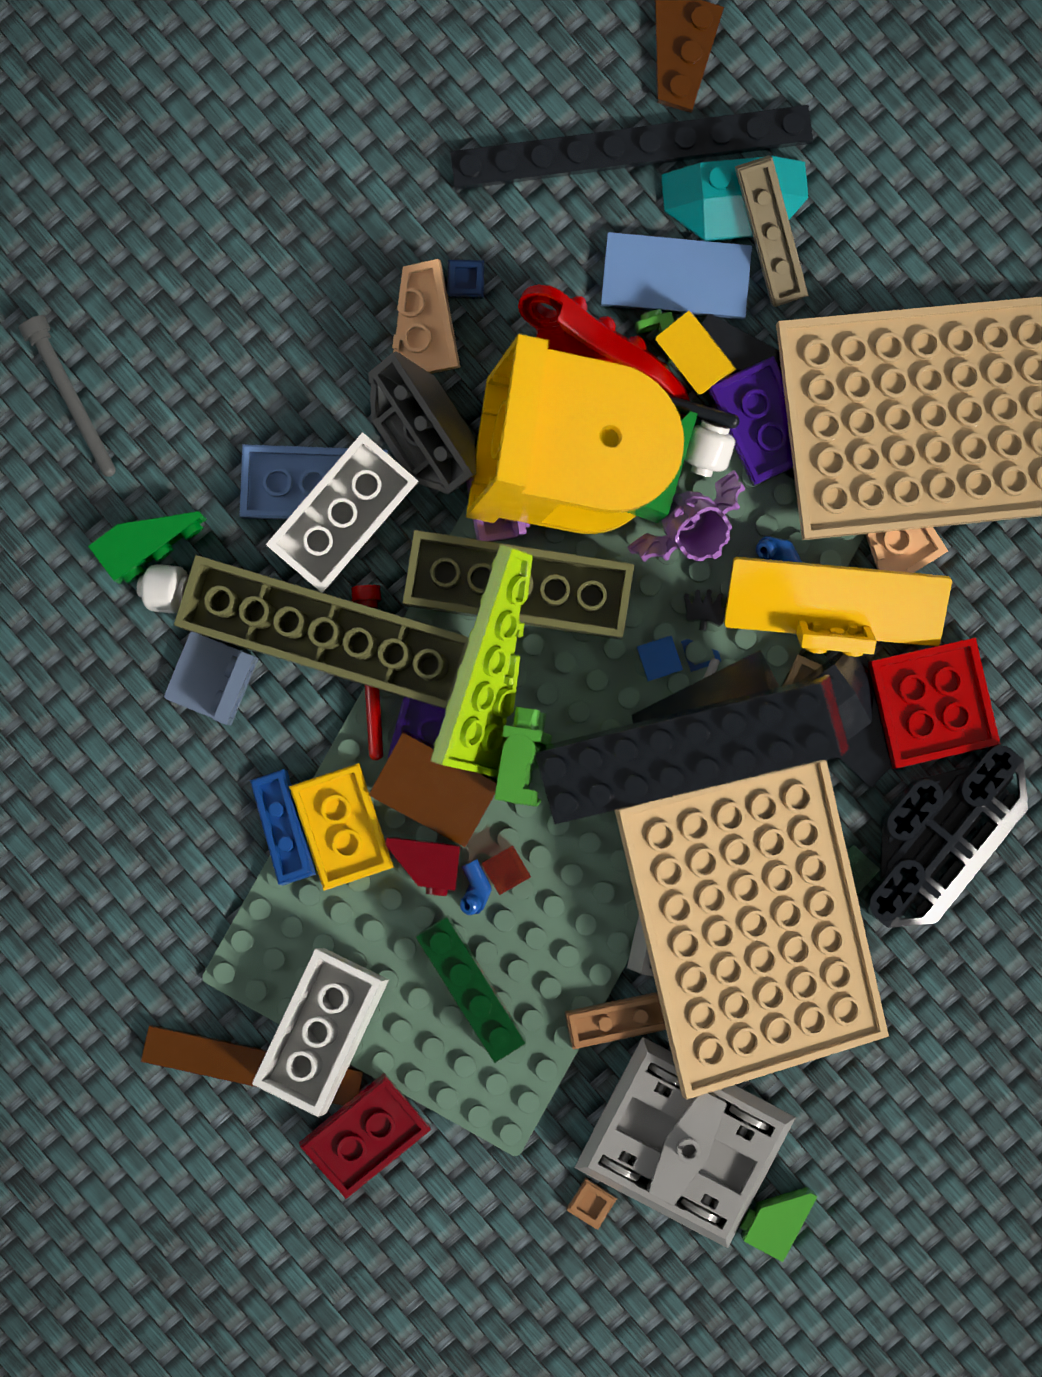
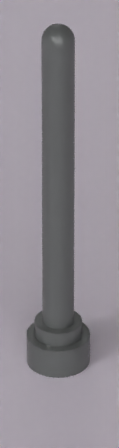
[18,315,116,477]

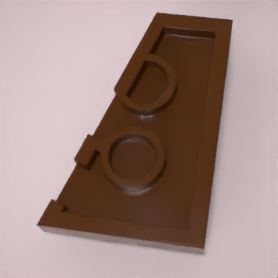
[655,0,724,113]

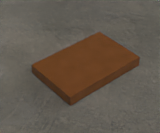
[369,730,497,847]

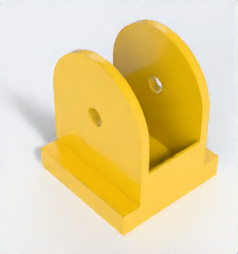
[466,334,684,534]

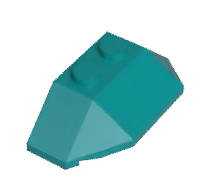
[661,156,808,241]

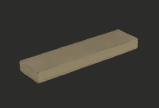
[735,155,808,307]

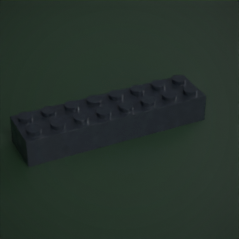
[535,675,849,824]

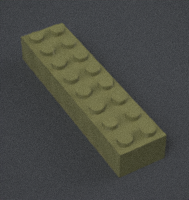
[174,555,469,709]

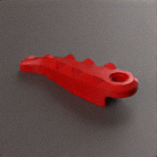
[518,284,690,419]

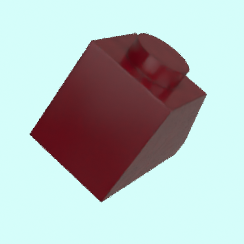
[386,837,461,896]

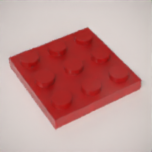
[868,638,1001,769]

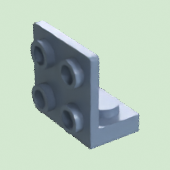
[164,632,259,726]

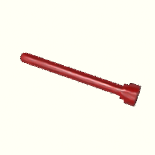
[351,585,383,761]

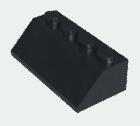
[631,650,779,723]

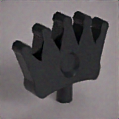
[683,589,726,631]

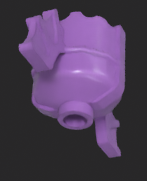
[628,470,745,562]

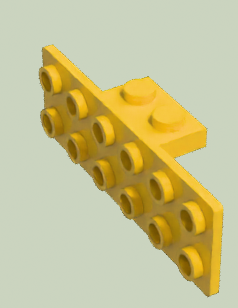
[724,557,952,657]

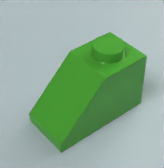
[739,1187,817,1262]

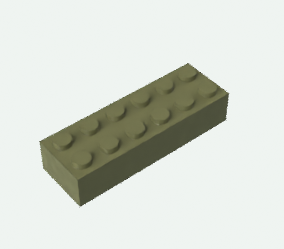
[403,530,634,640]

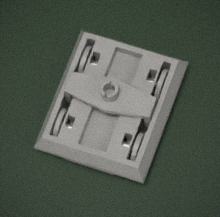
[574,1037,796,1248]

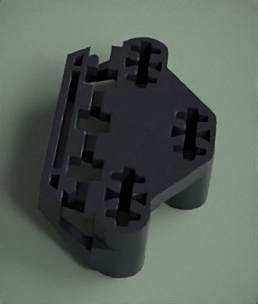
[865,745,1028,928]

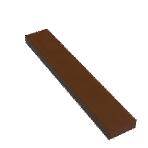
[141,1025,364,1106]

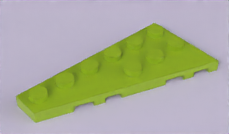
[431,544,533,777]

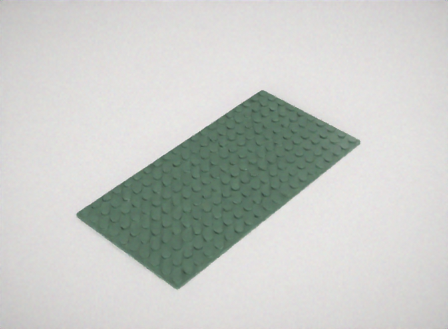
[203,418,865,1156]

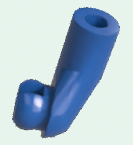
[756,536,803,563]

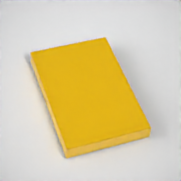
[289,763,394,891]

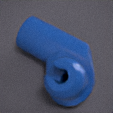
[460,859,492,915]

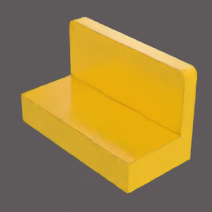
[656,311,736,395]

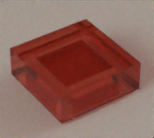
[481,845,531,895]

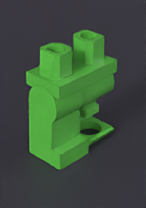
[494,707,552,807]

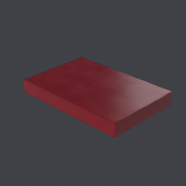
[299,1073,431,1199]

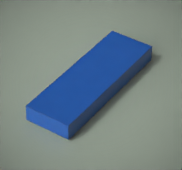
[250,769,316,886]

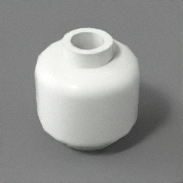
[684,420,735,477]
[137,564,189,614]

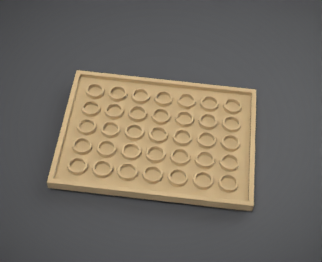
[776,297,1042,540]
[615,760,889,1099]

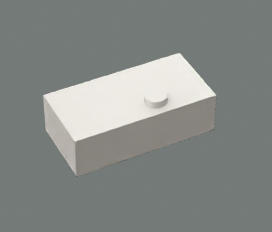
[266,432,418,593]
[252,948,389,1117]

